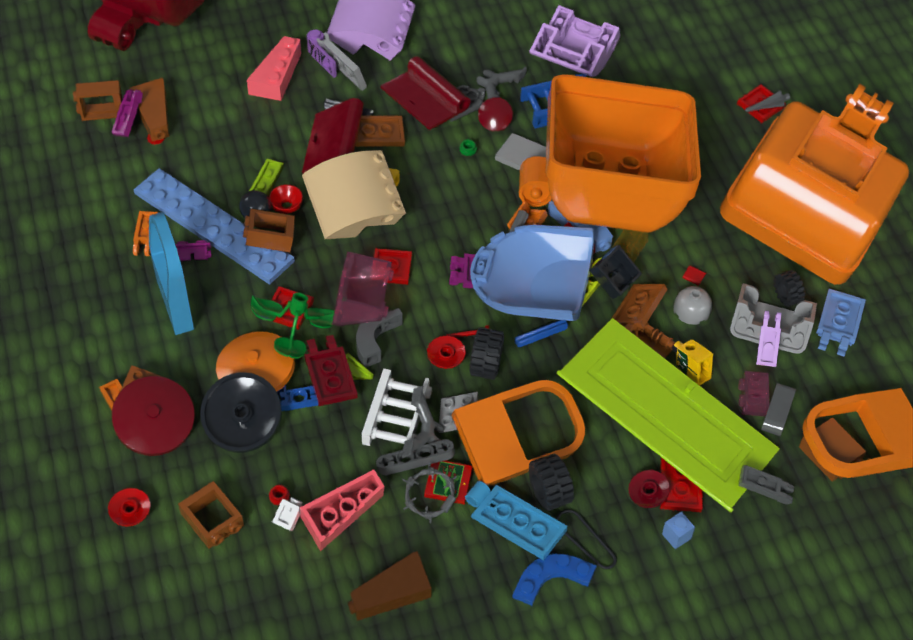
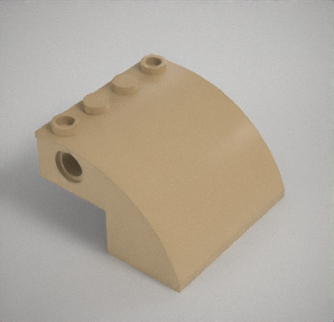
[302,150,406,239]

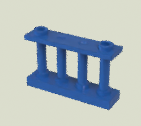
[520,74,586,128]

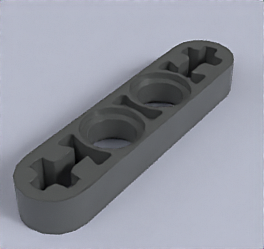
[376,440,455,475]

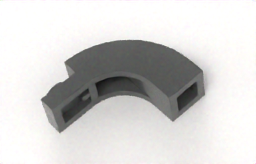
[356,308,402,367]

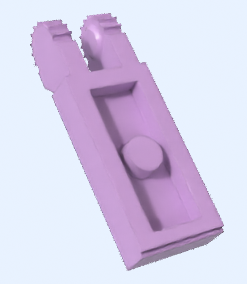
[756,311,781,367]

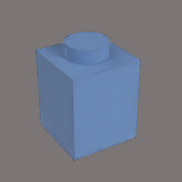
[662,512,695,549]

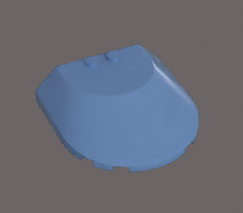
[470,225,594,321]

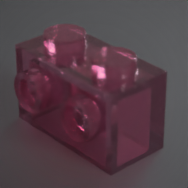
[738,371,769,417]

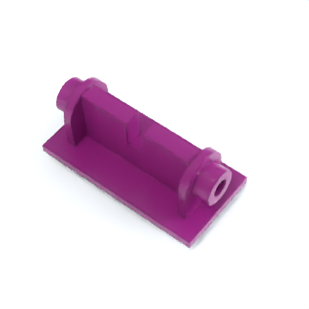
[175,240,212,261]

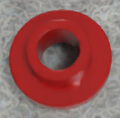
[269,485,290,505]

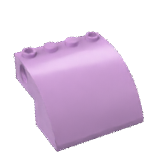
[327,0,415,60]
[529,5,621,77]

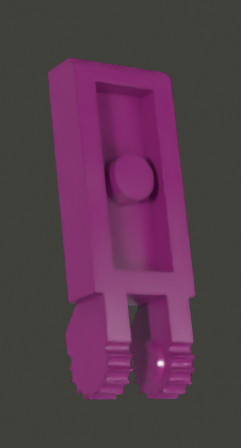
[111,89,143,137]

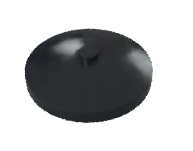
[200,372,282,453]

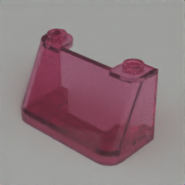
[332,251,394,326]

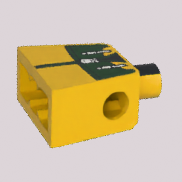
[672,340,713,386]

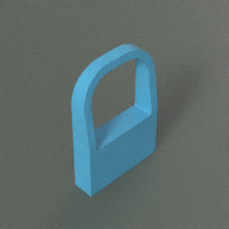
[149,212,194,335]

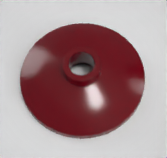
[628,470,670,508]

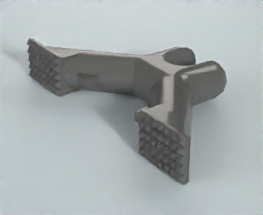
[476,66,527,99]
[402,386,443,458]

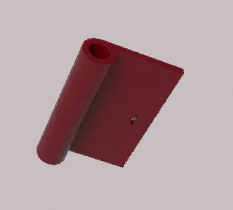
[380,56,471,130]
[302,98,364,174]

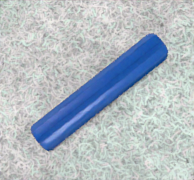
[515,320,568,347]

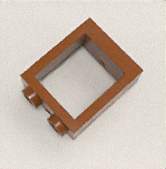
[73,80,123,121]
[243,209,295,252]
[178,481,244,549]

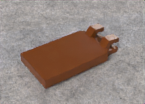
[356,116,405,146]
[612,284,667,337]

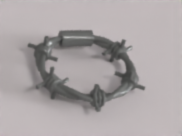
[402,463,457,523]

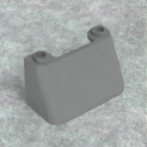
[730,283,817,354]

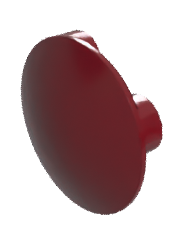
[478,97,513,131]

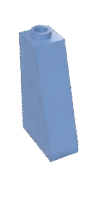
[548,200,613,253]

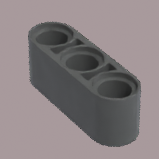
[761,383,796,436]

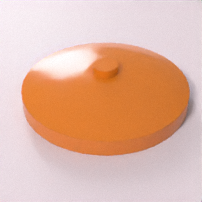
[216,332,295,392]

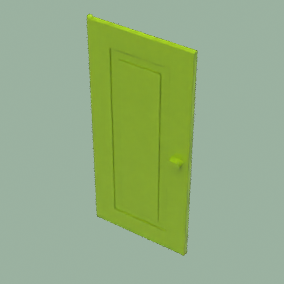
[557,318,780,512]

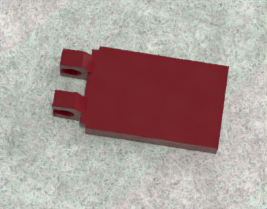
[305,335,358,406]

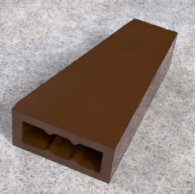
[348,551,431,621]

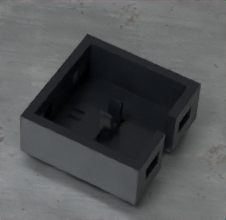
[589,245,642,299]

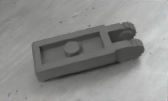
[738,465,794,504]

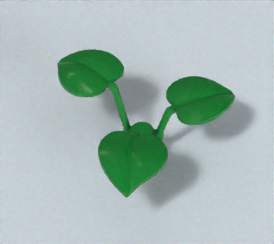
[251,293,339,359]

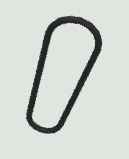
[556,509,617,569]

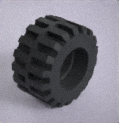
[469,327,504,380]
[529,453,574,511]

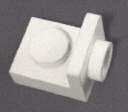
[272,498,303,531]

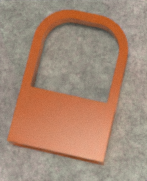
[451,380,585,487]
[803,388,913,478]

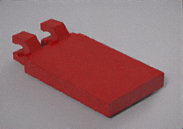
[660,458,702,512]

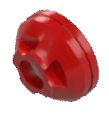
[269,185,303,214]

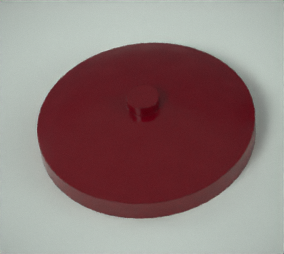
[112,376,194,456]

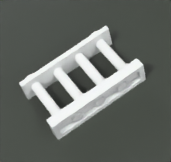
[362,368,432,446]

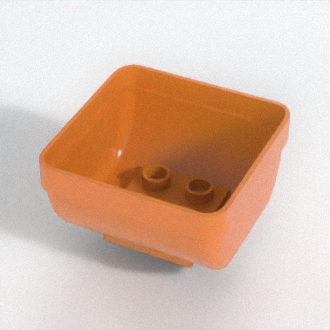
[519,75,701,233]
[720,84,909,285]

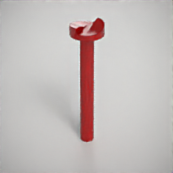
[446,325,489,338]

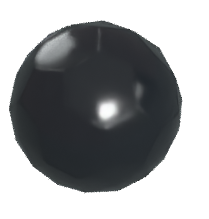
[239,190,272,218]

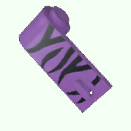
[307,29,337,78]

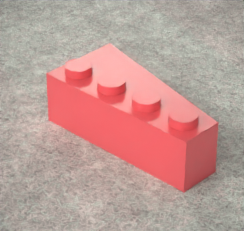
[247,36,301,101]
[300,470,384,551]

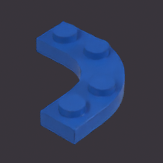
[512,554,596,606]

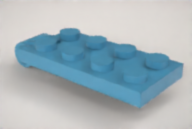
[465,481,567,561]

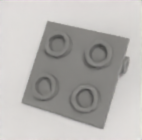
[439,392,478,433]

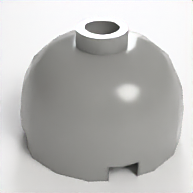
[673,286,712,325]

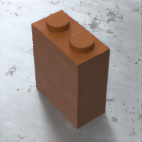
[799,417,866,482]

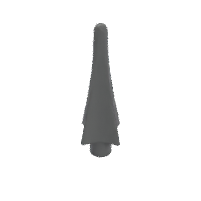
[745,91,790,112]

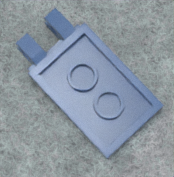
[816,289,866,356]

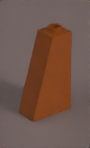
[129,78,169,141]

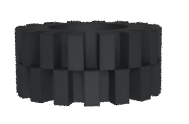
[773,270,805,307]

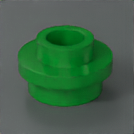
[459,139,477,156]

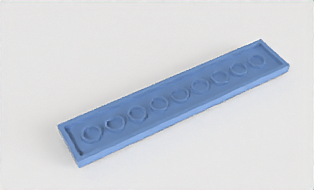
[134,168,295,285]

